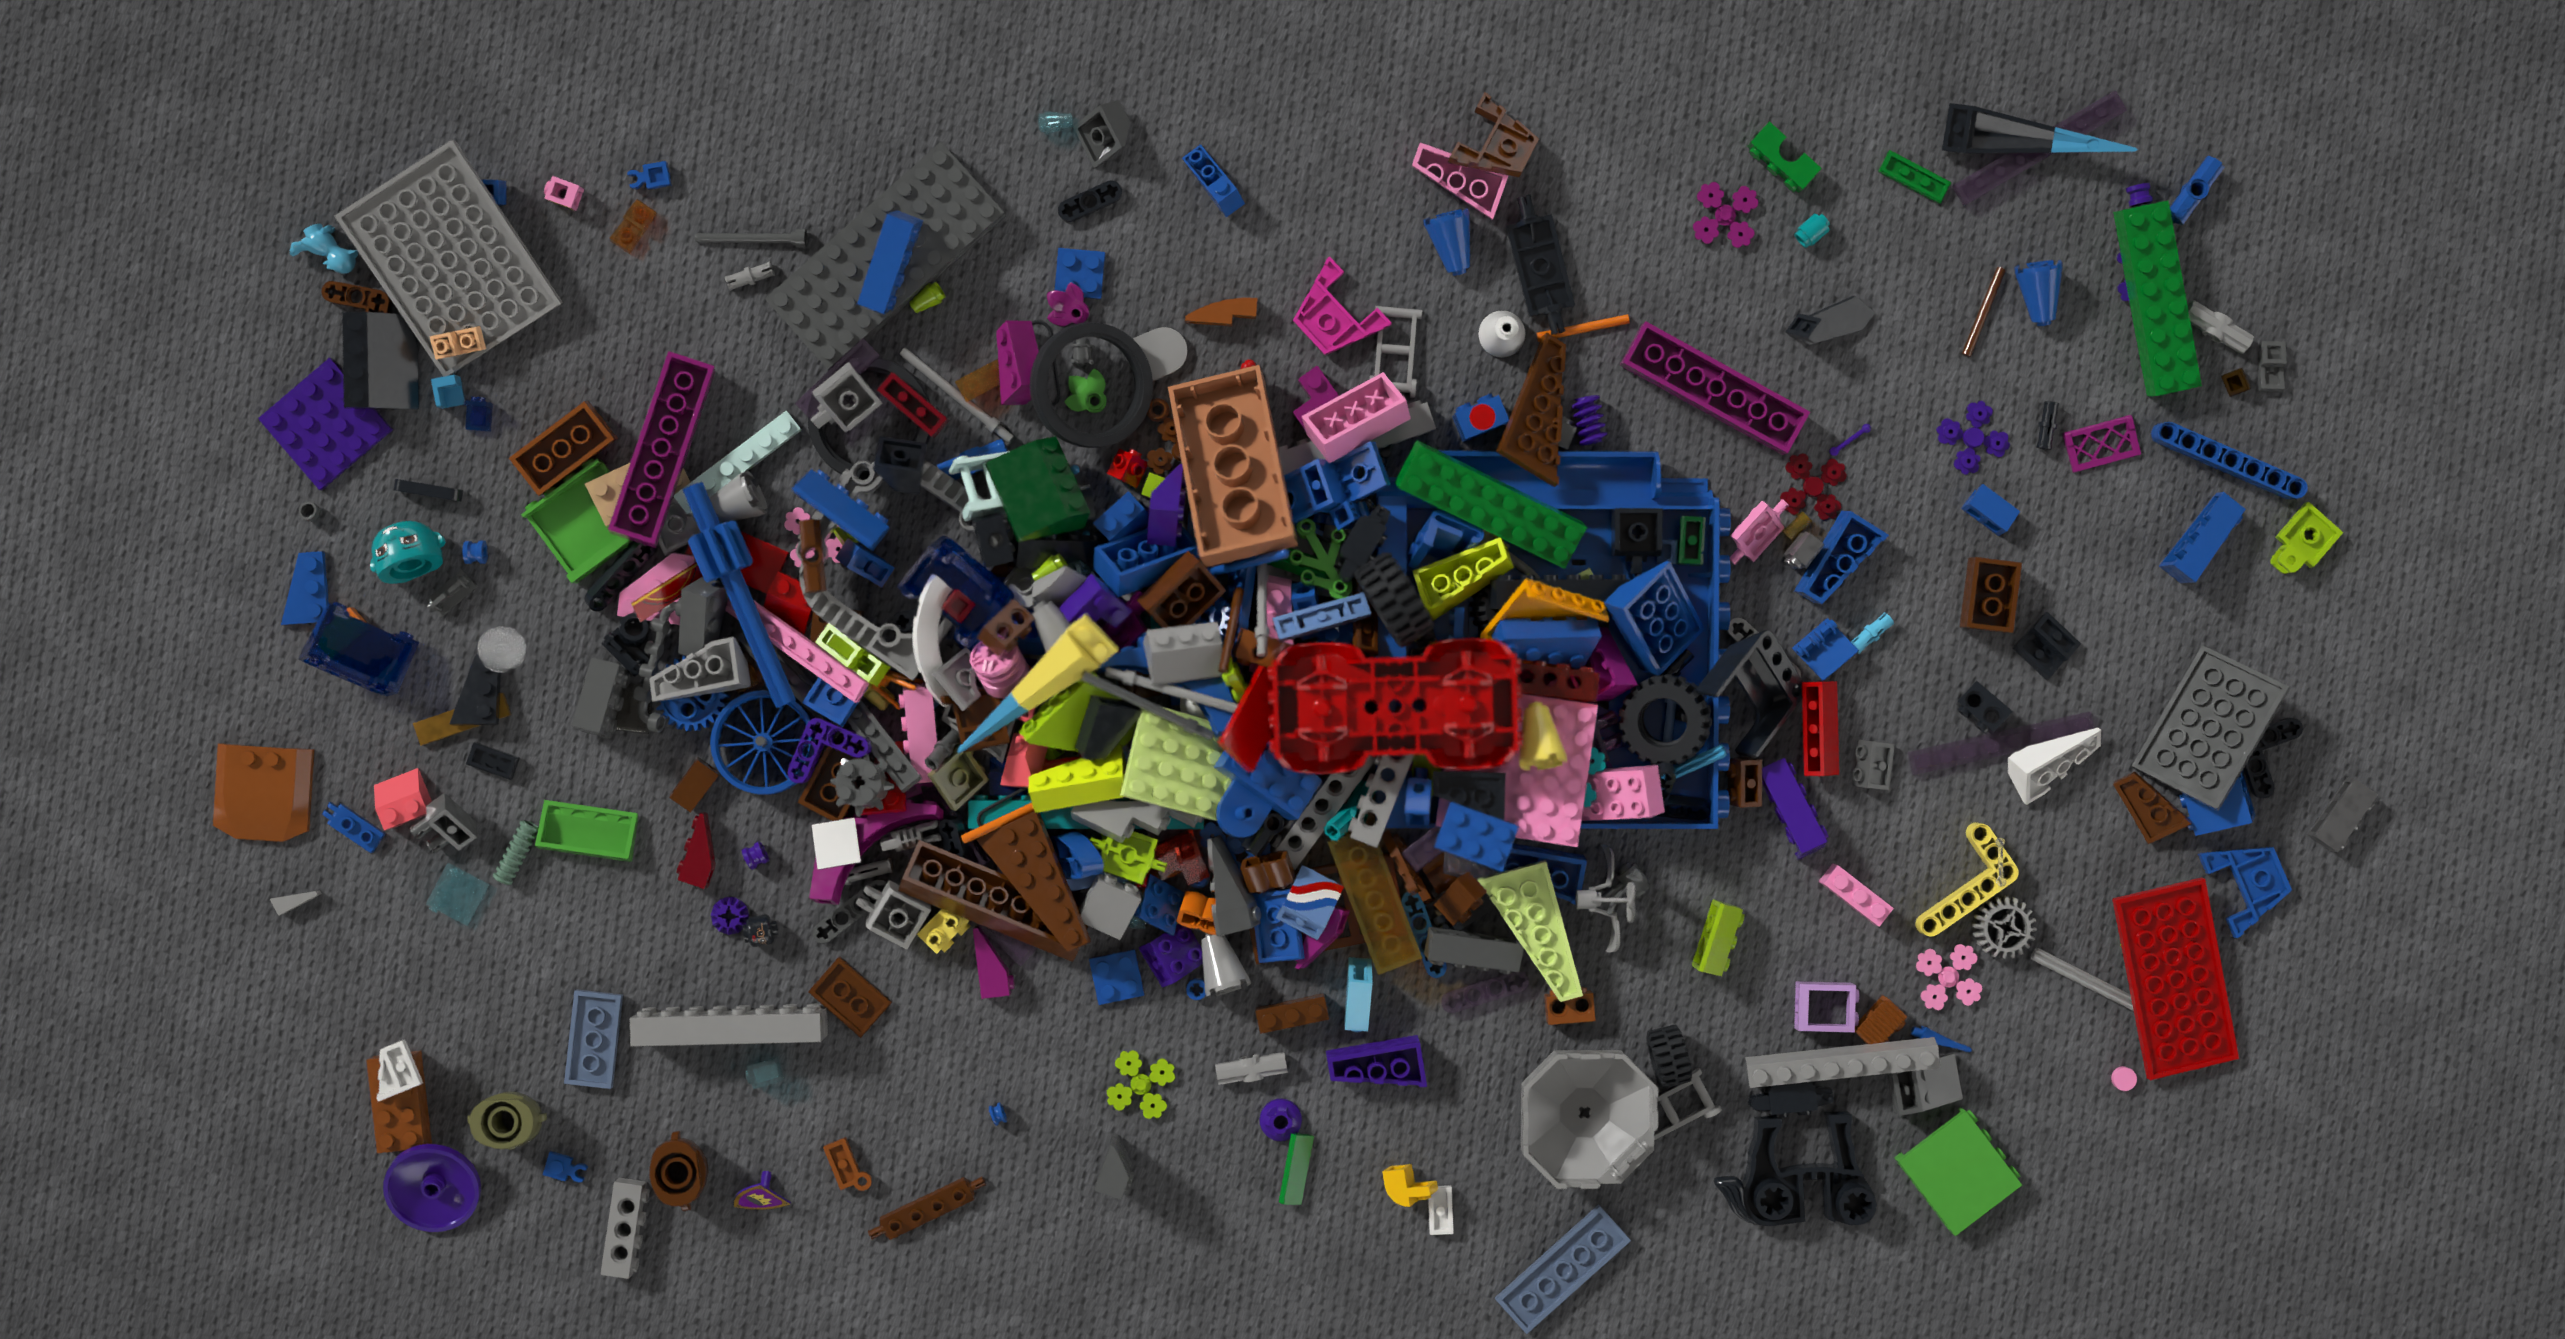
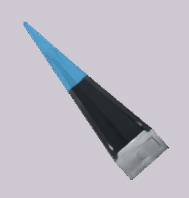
[1942,103,2138,154]

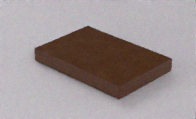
[808,956,892,1038]

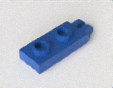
[322,802,386,853]

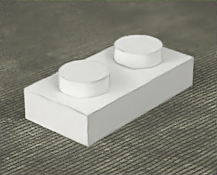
[1428,1185,1453,1235]

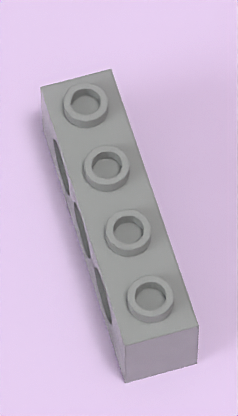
[600,1178,649,1279]

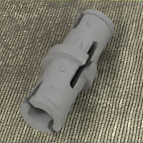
[725,261,775,291]

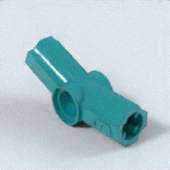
[1323,780,1377,841]

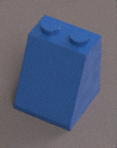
[1094,491,1149,542]
[2180,770,2256,836]

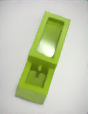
[815,623,891,686]

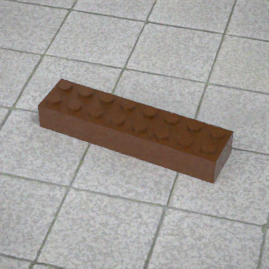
[898,840,1088,962]

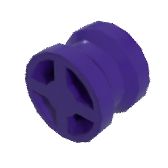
[2126,183,2153,207]
[742,841,770,870]

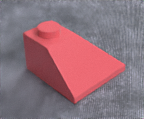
[1000,733,1048,787]

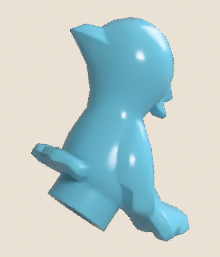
[290,223,359,274]

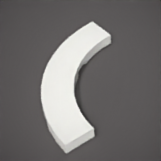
[913,574,952,707]

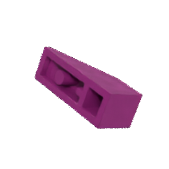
[973,926,1015,999]

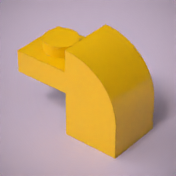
[1382,1164,1438,1207]

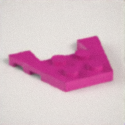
[1293,256,1392,356]

